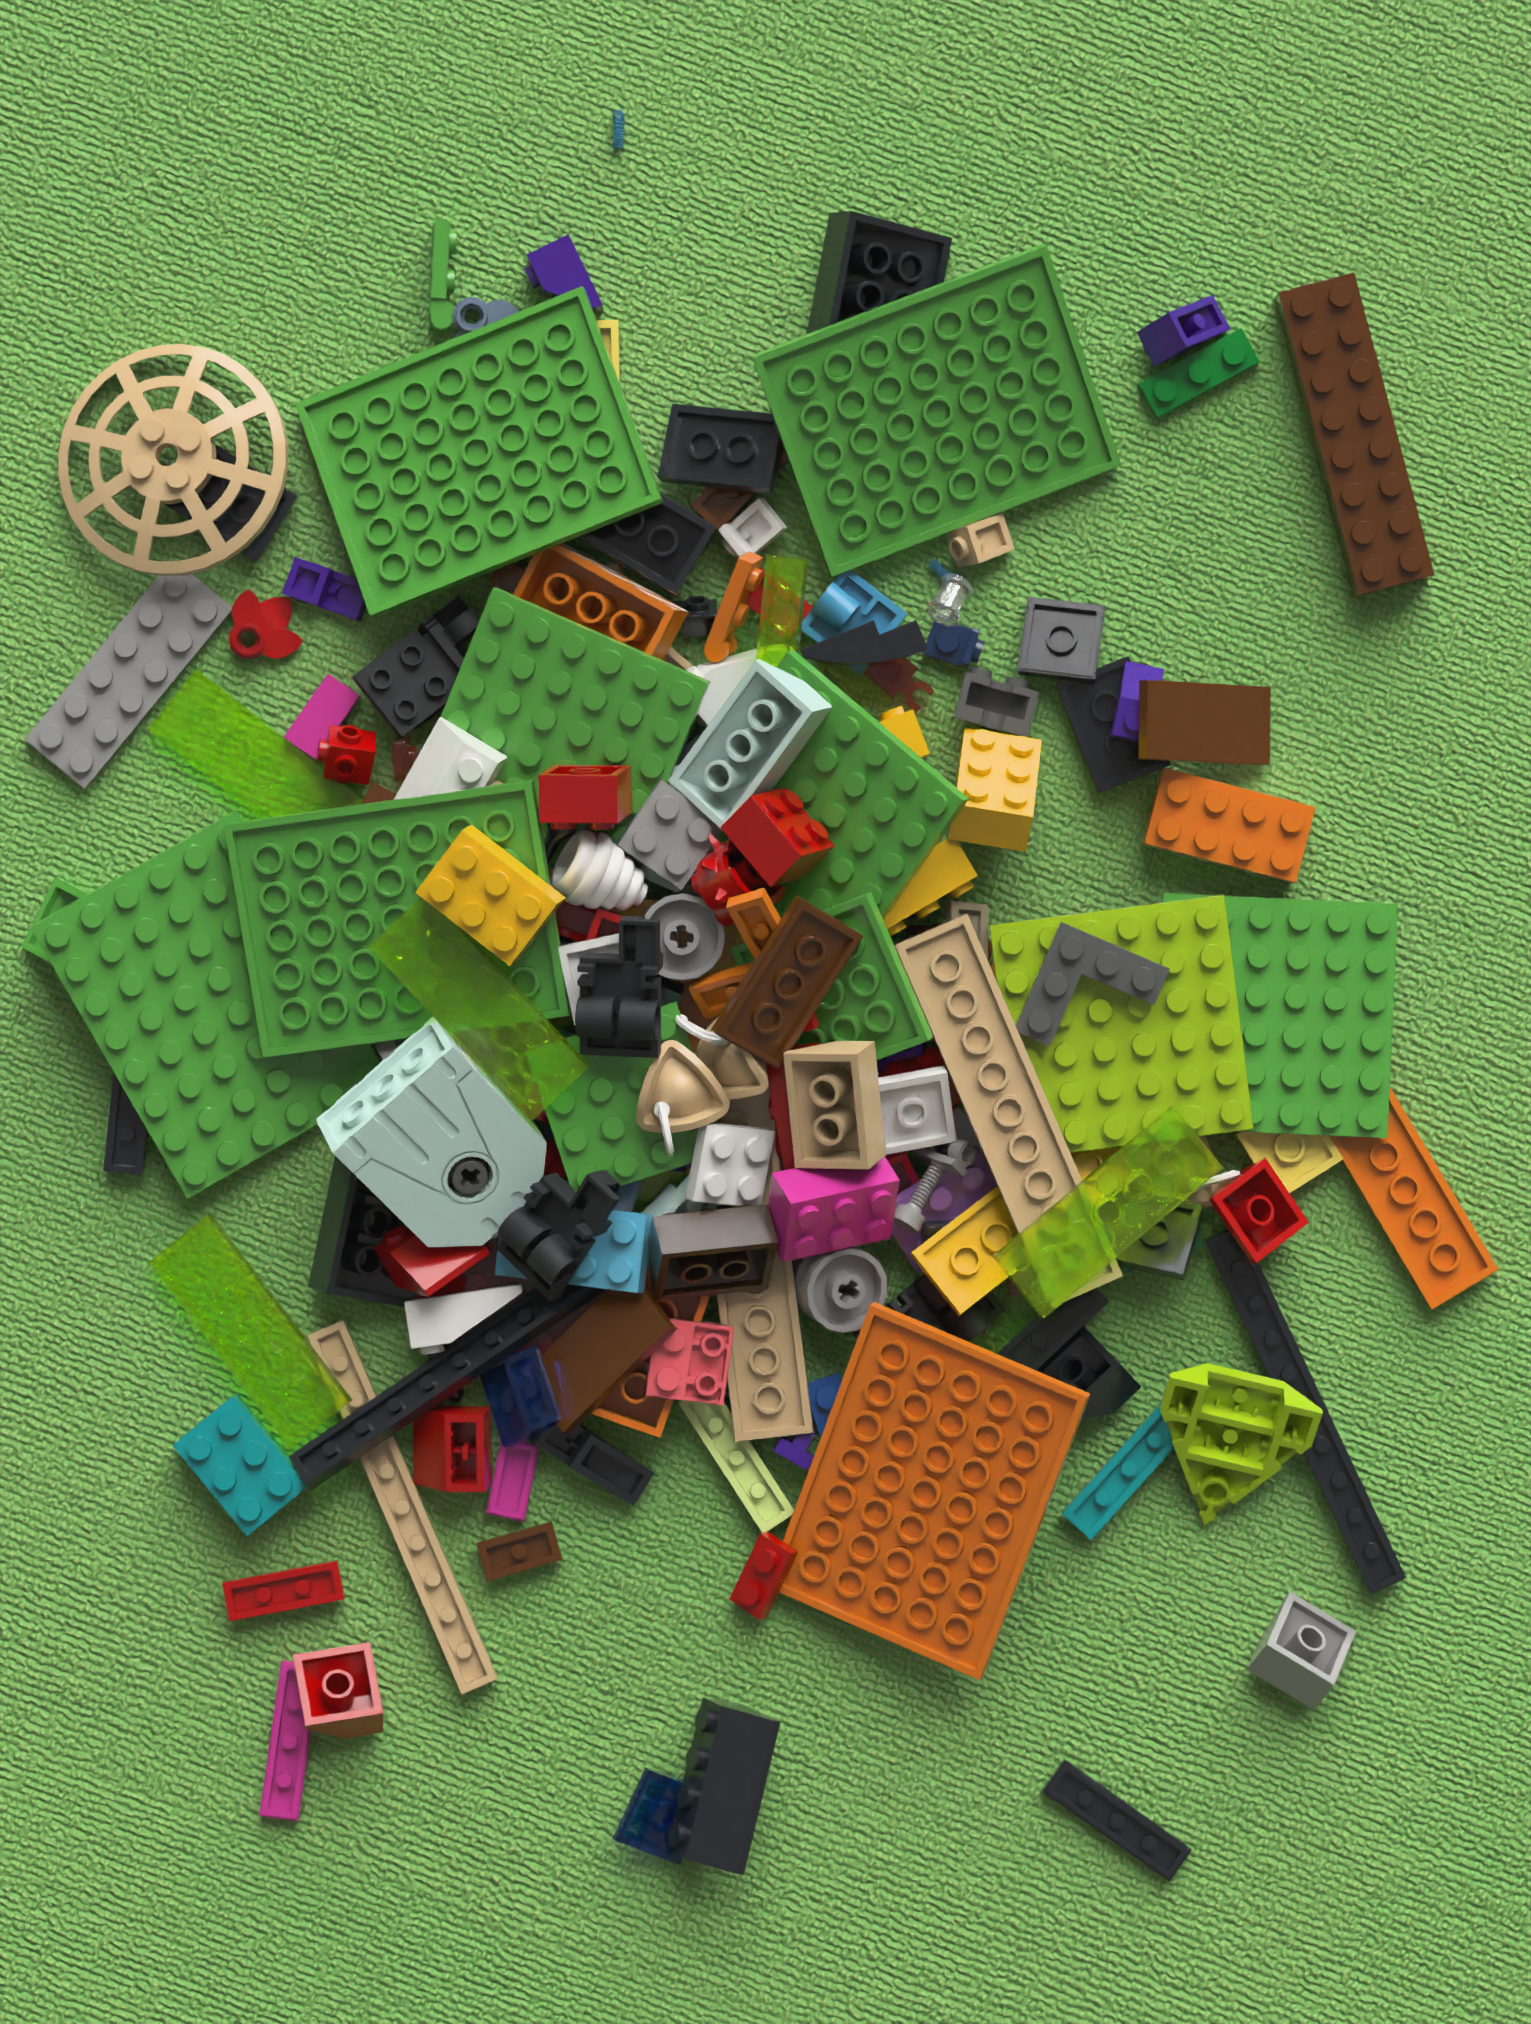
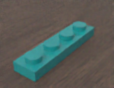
[1061,1402,1174,1540]

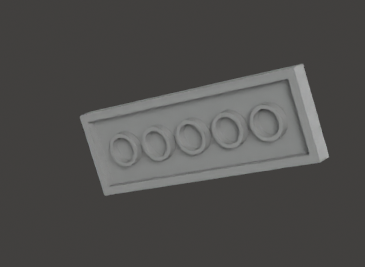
[25,559,232,790]

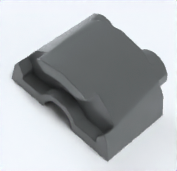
[954,667,1039,737]

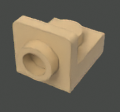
[946,512,1015,568]

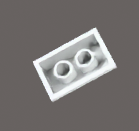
[394,717,508,799]

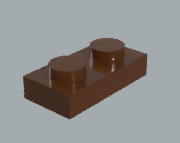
[476,1521,563,1581]

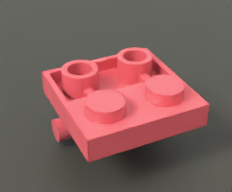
[644,1318,734,1405]

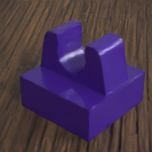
[773,1431,815,1471]

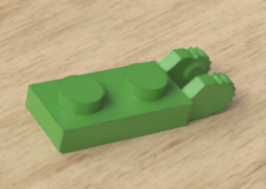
[428,220,457,334]

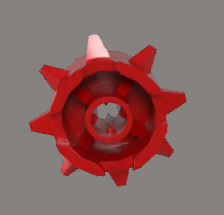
[691,834,786,927]

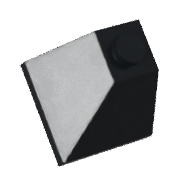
[1037,1327,1141,1420]

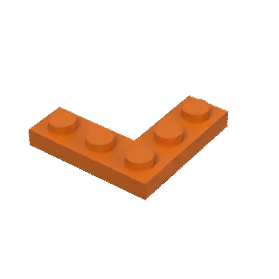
[689,888,781,1019]

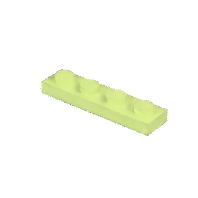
[678,1400,794,1533]

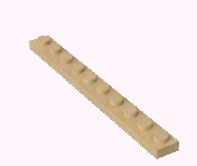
[307,1319,498,1695]

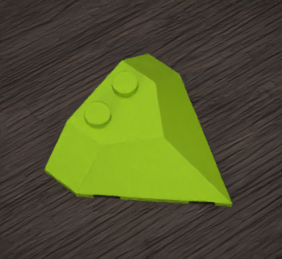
[1160,1363,1323,1526]

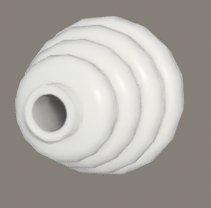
[551,829,648,911]

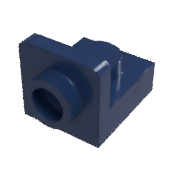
[922,617,985,669]

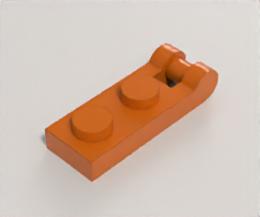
[704,551,763,662]

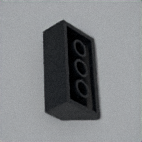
[666,1698,781,1875]

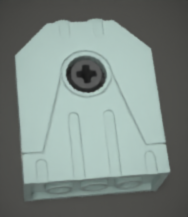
[316,1016,547,1247]

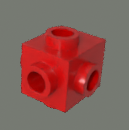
[316,725,376,785]

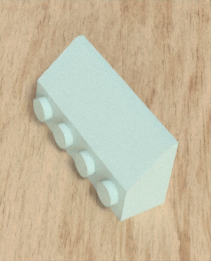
[668,659,833,829]

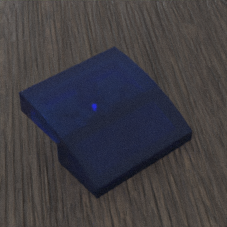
[480,1346,563,1447]

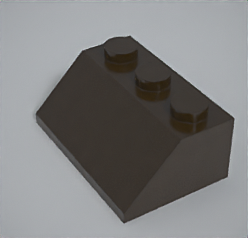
[648,1204,778,1301]

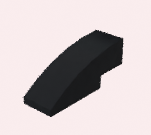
[800,620,928,665]
[528,1410,654,1506]

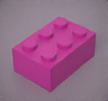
[768,1157,900,1262]

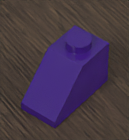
[524,234,604,313]
[1137,295,1230,367]
[1109,661,1164,744]

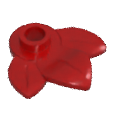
[229,589,302,659]

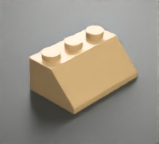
[783,1041,886,1169]

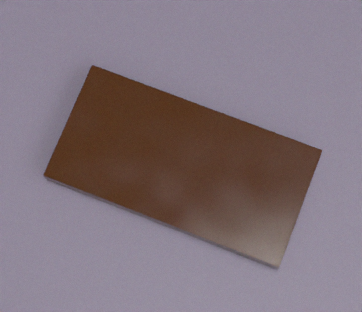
[1139,680,1271,765]
[711,895,863,1069]
[522,1286,677,1434]

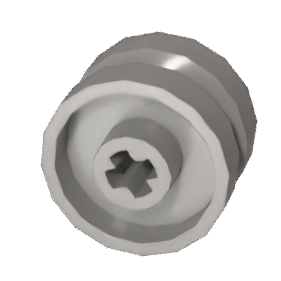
[644,893,725,981]
[793,1246,887,1333]

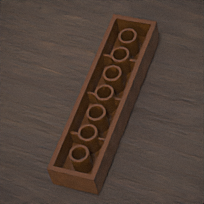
[1274,272,1435,599]

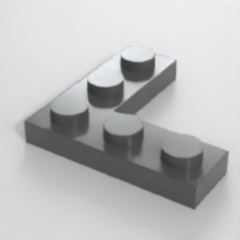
[1015,921,1170,1046]

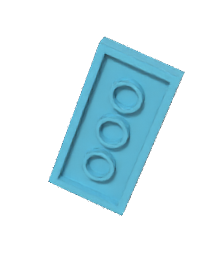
[495,1210,653,1293]

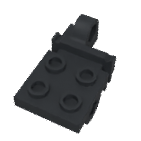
[352,596,480,739]
[575,916,663,1058]
[497,1170,621,1301]
[852,1274,1006,1342]

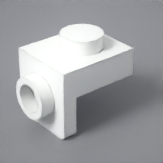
[718,498,788,557]

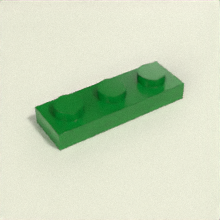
[1138,328,1260,419]

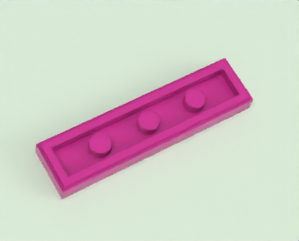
[259,1660,312,1821]

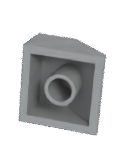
[1247,1592,1356,1710]

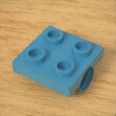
[798,570,908,676]

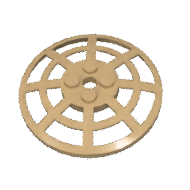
[58,344,288,576]

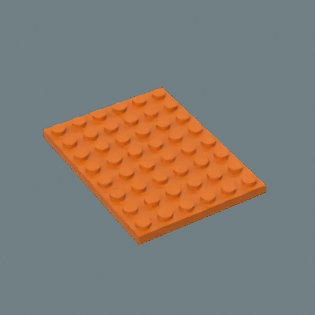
[779,1302,1090,1680]

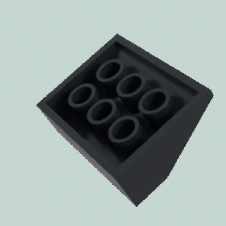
[807,211,952,334]
[308,1156,417,1307]

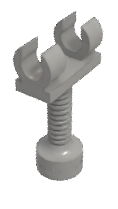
[894,1138,977,1233]

